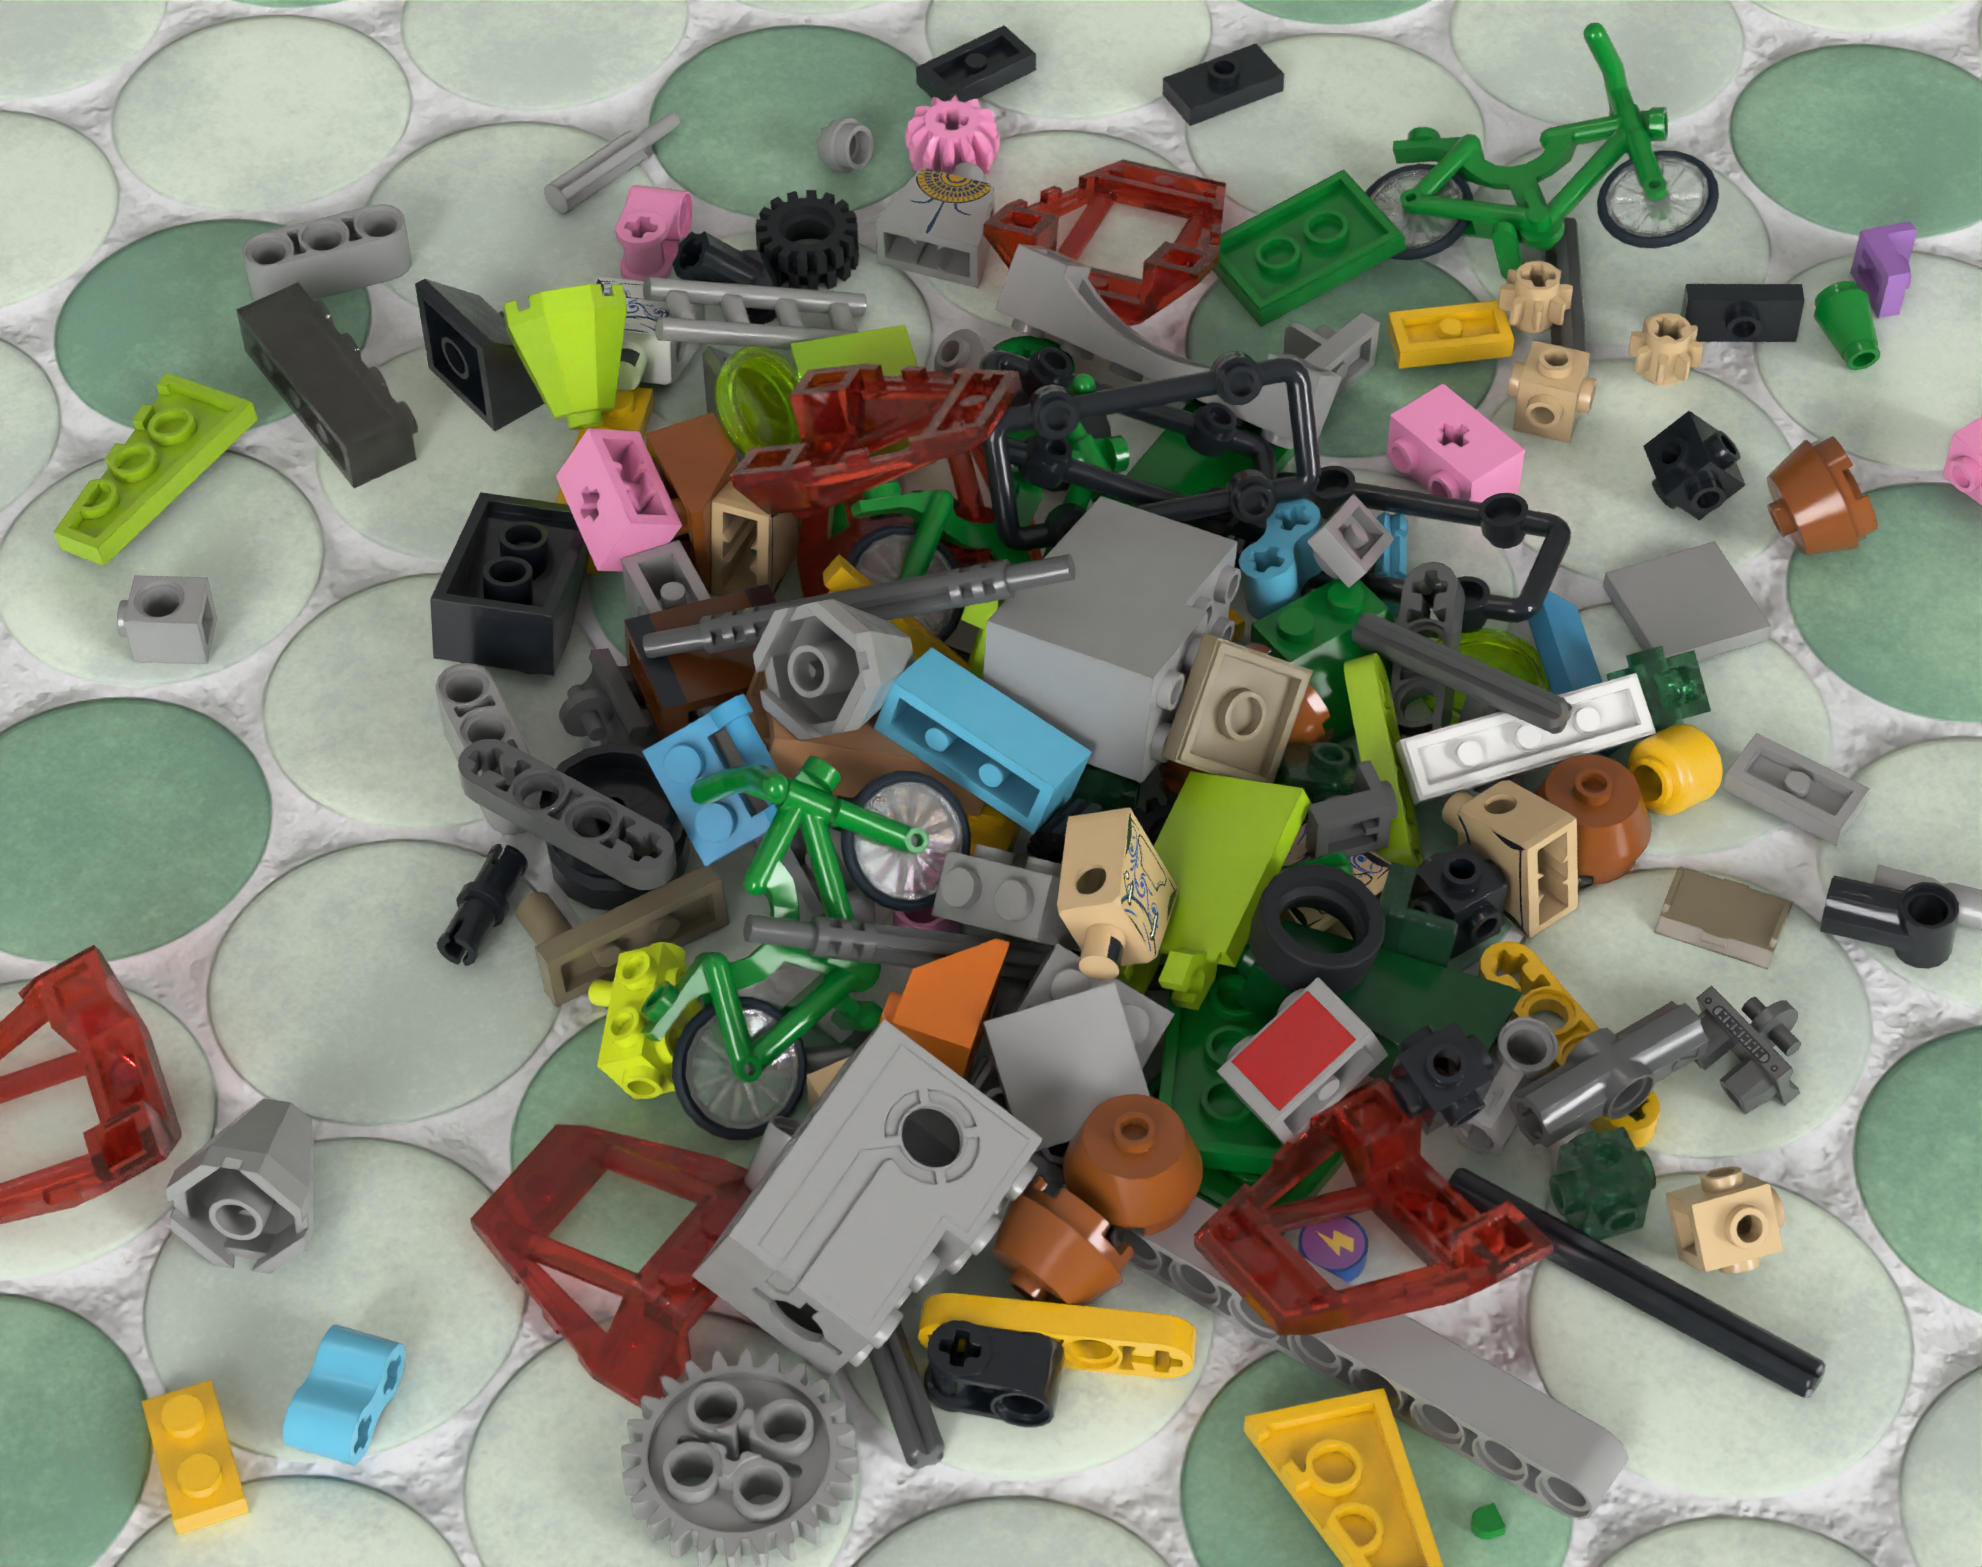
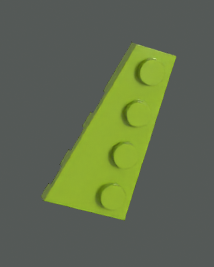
[53,372,258,566]

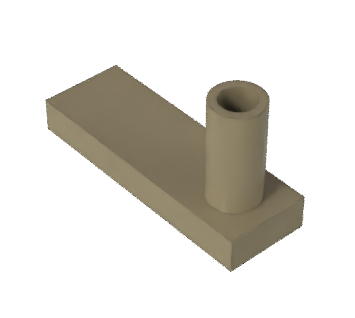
[516,865,729,1007]

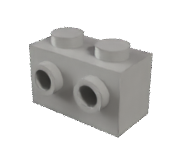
[931,844,1082,952]

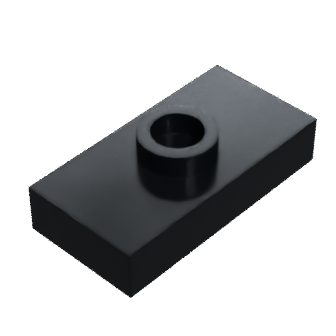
[916,25,1036,102]
[1162,43,1284,126]
[1680,284,1805,342]

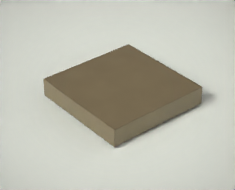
[1161,633,1313,784]

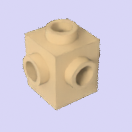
[1507,340,1597,443]
[1665,1167,1785,1273]

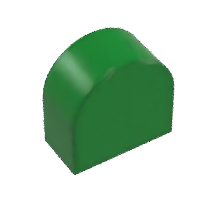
[1471,1503,1506,1539]

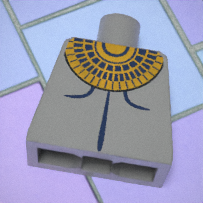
[876,162,995,288]

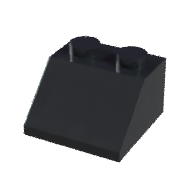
[415,279,545,431]

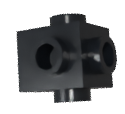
[1643,411,1746,520]
[1409,841,1508,961]
[1388,1021,1494,1135]

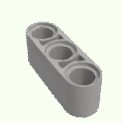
[242,204,412,309]
[436,663,541,835]

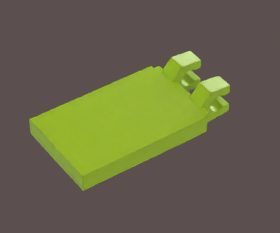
[1116,771,1312,1010]

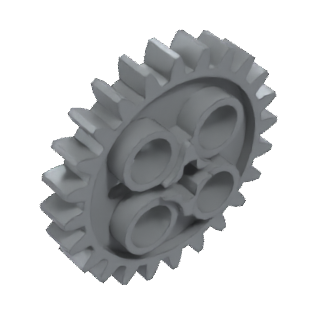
[621,1349,858,1567]

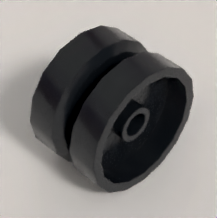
[539,744,690,910]

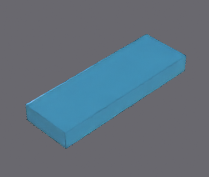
[1528,591,1624,757]

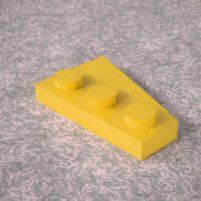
[1243,1388,1444,1567]

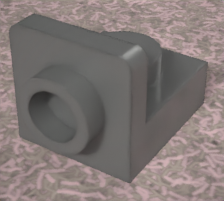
[1305,760,1398,859]

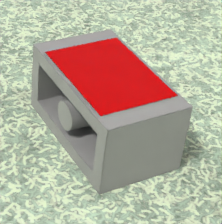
[1217,977,1388,1149]

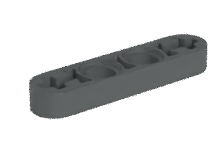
[1391,562,1465,740]
[458,739,677,890]

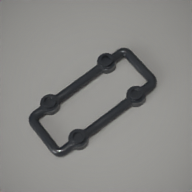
[976,347,1277,542]
[982,351,1321,551]
[1233,466,1571,633]

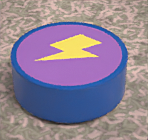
[1297,1213,1368,1282]

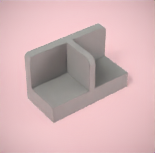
[1283,312,1380,399]

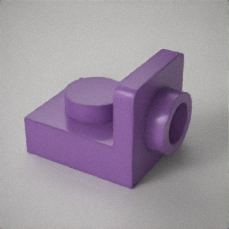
[1850,221,1917,318]

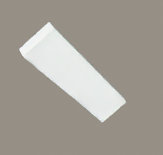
[1395,673,1656,805]

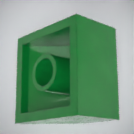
[1250,578,1423,751]

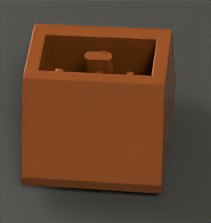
[645,412,738,595]

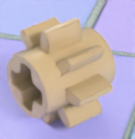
[1498,261,1573,333]
[1628,313,1704,385]

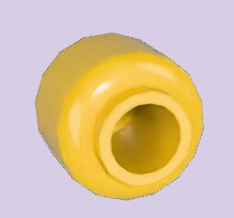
[1626,724,1723,816]

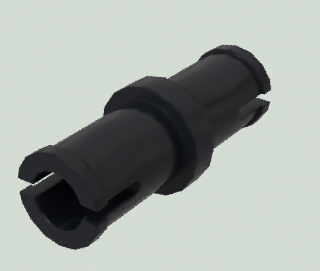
[437,844,528,966]

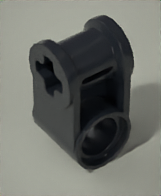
[924,1320,1065,1428]

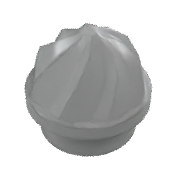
[816,117,874,173]

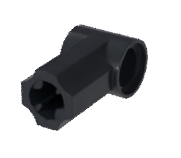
[672,231,779,324]
[1820,875,1959,969]

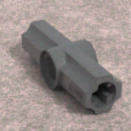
[1510,1001,1709,1148]

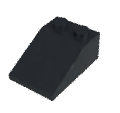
[430,492,590,676]

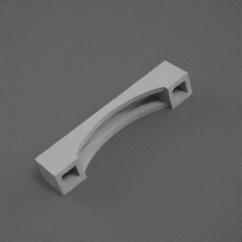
[995,244,1343,449]

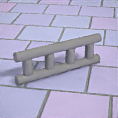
[643,277,867,350]

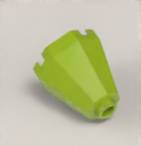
[503,284,627,430]

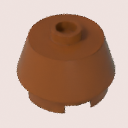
[1767,436,1878,555]
[1533,755,1652,884]
[1063,1094,1203,1235]
[992,1176,1135,1306]

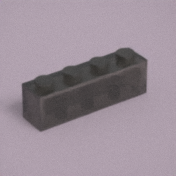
[236,282,418,488]

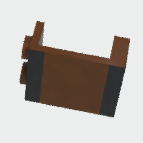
[624,584,777,740]

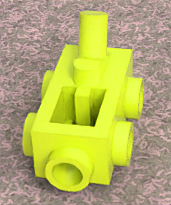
[588,942,702,1100]

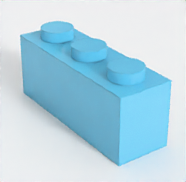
[873,647,1092,834]

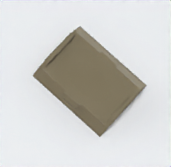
[1654,866,1793,969]

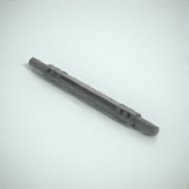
[643,554,1076,658]
[743,914,1169,991]

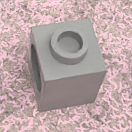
[117,575,217,664]

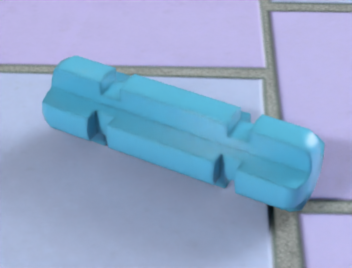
[1373,512,1408,616]

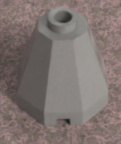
[753,599,915,741]
[166,1099,314,1274]

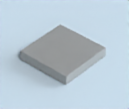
[1603,541,1771,673]
[981,982,1150,1151]

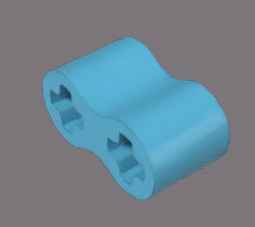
[1239,499,1322,620]
[283,1325,406,1465]

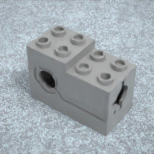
[983,496,1241,783]
[691,1019,1043,1378]

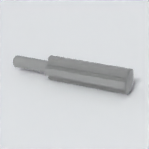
[544,112,680,214]

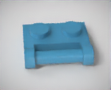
[642,694,779,867]

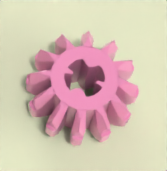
[905,94,1000,174]

